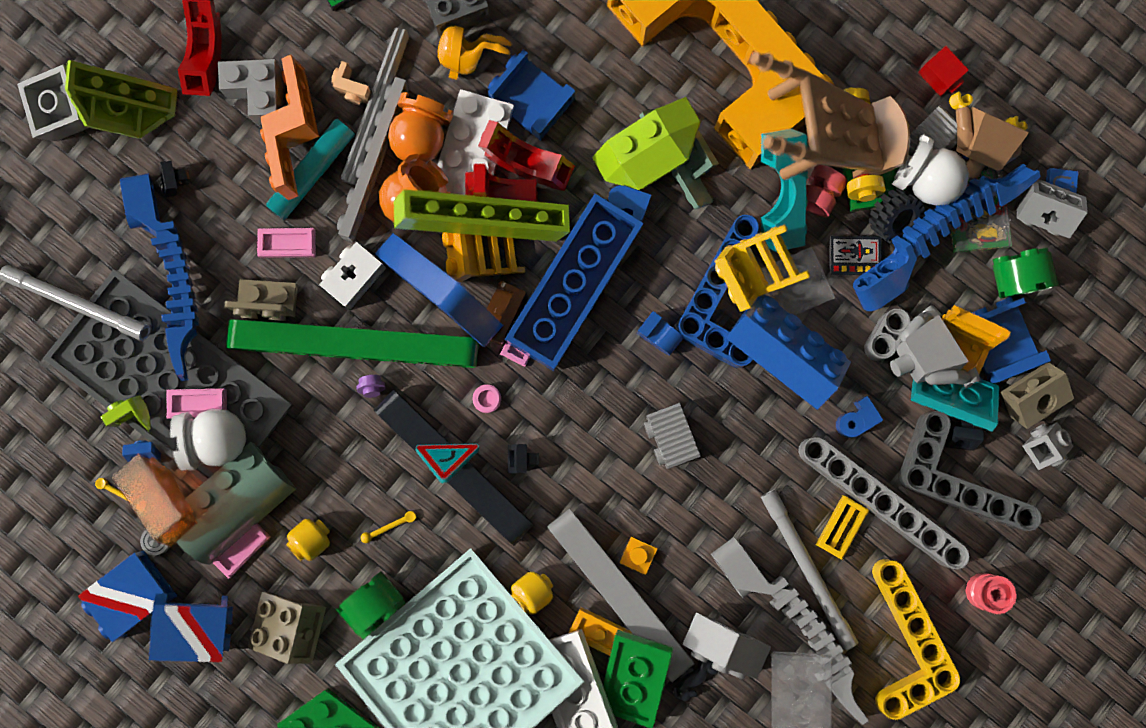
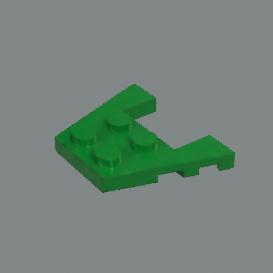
[277,688,379,728]

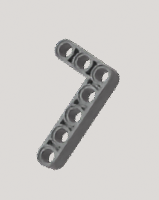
[899,411,1042,531]

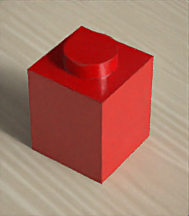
[918,46,968,96]

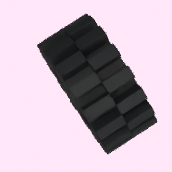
[869,188,925,244]

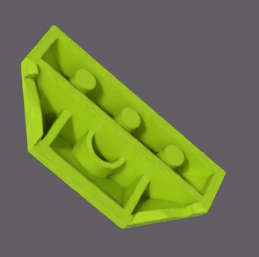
[65,60,177,138]
[592,97,701,190]

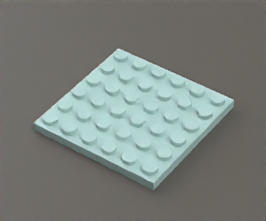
[335,548,584,728]

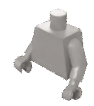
[890,305,981,388]

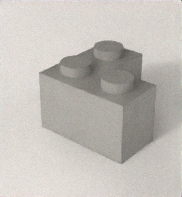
[218,59,283,125]
[682,613,771,680]

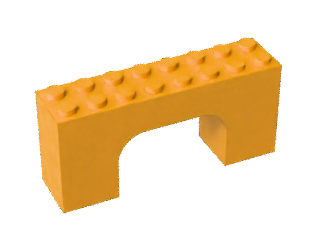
[607,0,834,170]

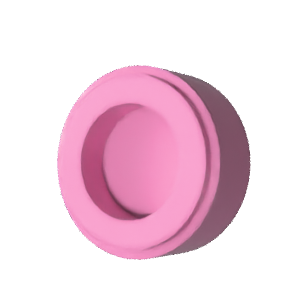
[473,385,501,413]

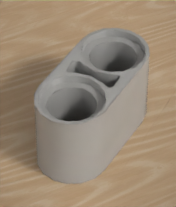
[864,309,910,361]

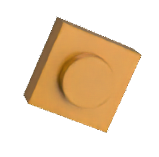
[619,537,657,575]

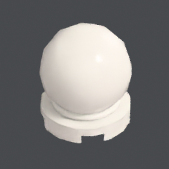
[892,134,969,206]
[170,409,246,471]

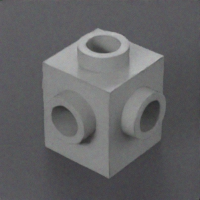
[1023,422,1073,470]

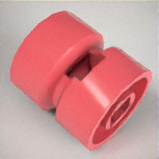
[806,164,848,217]
[966,572,1017,614]

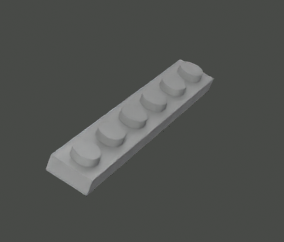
[337,77,409,243]

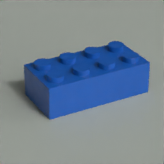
[726,294,851,410]

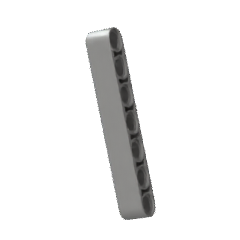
[799,437,969,569]
[547,508,695,682]

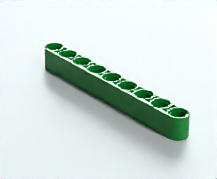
[226,320,479,368]

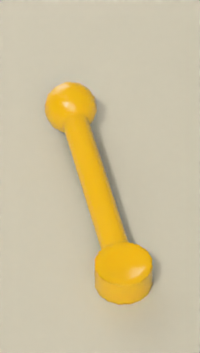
[95,478,149,512]
[361,511,416,544]

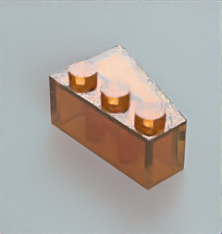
[112,453,197,547]

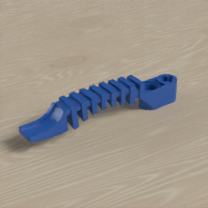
[853,164,1041,311]
[120,173,199,381]

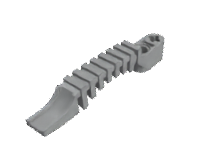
[711,537,868,725]

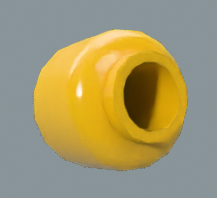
[286,519,330,561]
[511,572,553,615]

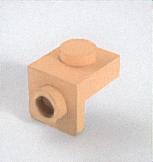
[332,61,372,105]

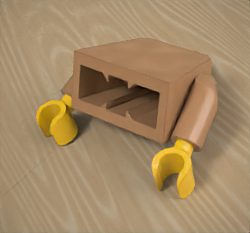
[949,92,1029,179]

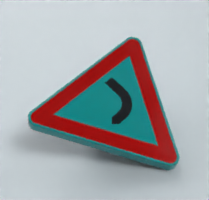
[416,444,479,483]

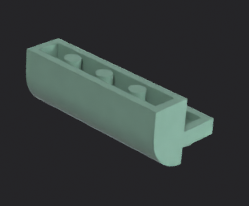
[162,442,297,565]

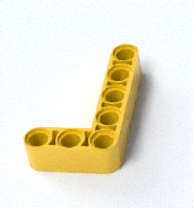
[872,559,960,720]

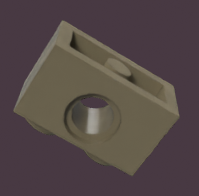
[1001,362,1074,429]

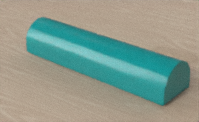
[266,119,355,221]

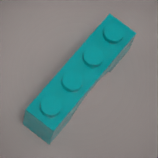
[761,128,809,252]

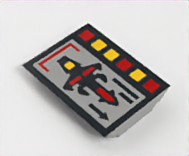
[829,236,881,275]

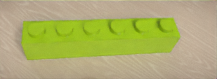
[394,189,570,242]

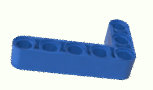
[677,215,759,368]
[375,233,503,347]

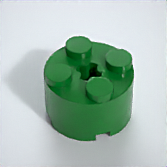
[992,248,1059,299]
[336,571,406,640]

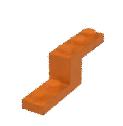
[260,55,319,200]

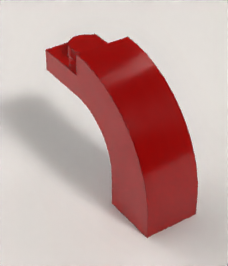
[178,0,222,96]
[478,120,575,191]
[465,164,538,202]

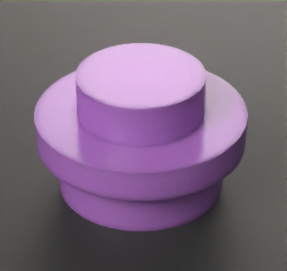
[356,375,385,398]

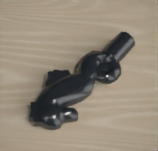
[673,659,720,701]

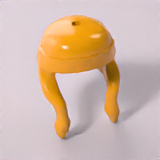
[438,26,512,80]

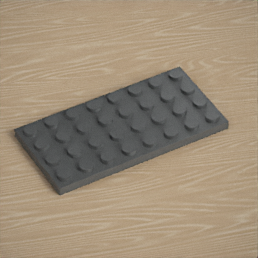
[43,269,294,482]

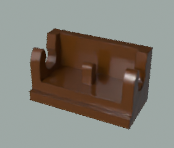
[487,281,527,346]

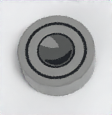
[140,526,172,555]

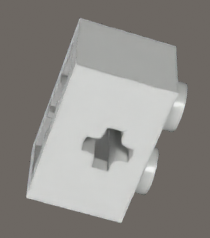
[319,242,386,310]

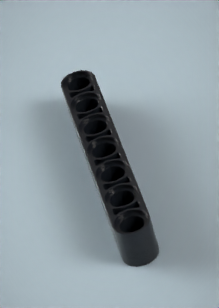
[374,389,534,546]

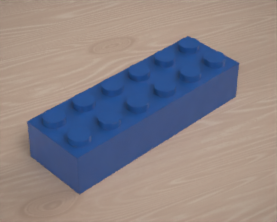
[505,194,643,371]

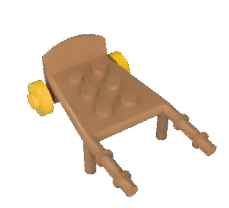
[750,52,910,202]

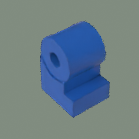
[608,185,651,222]
[636,311,684,356]
[836,396,883,437]

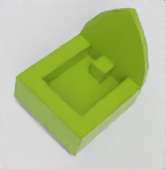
[100,395,151,431]

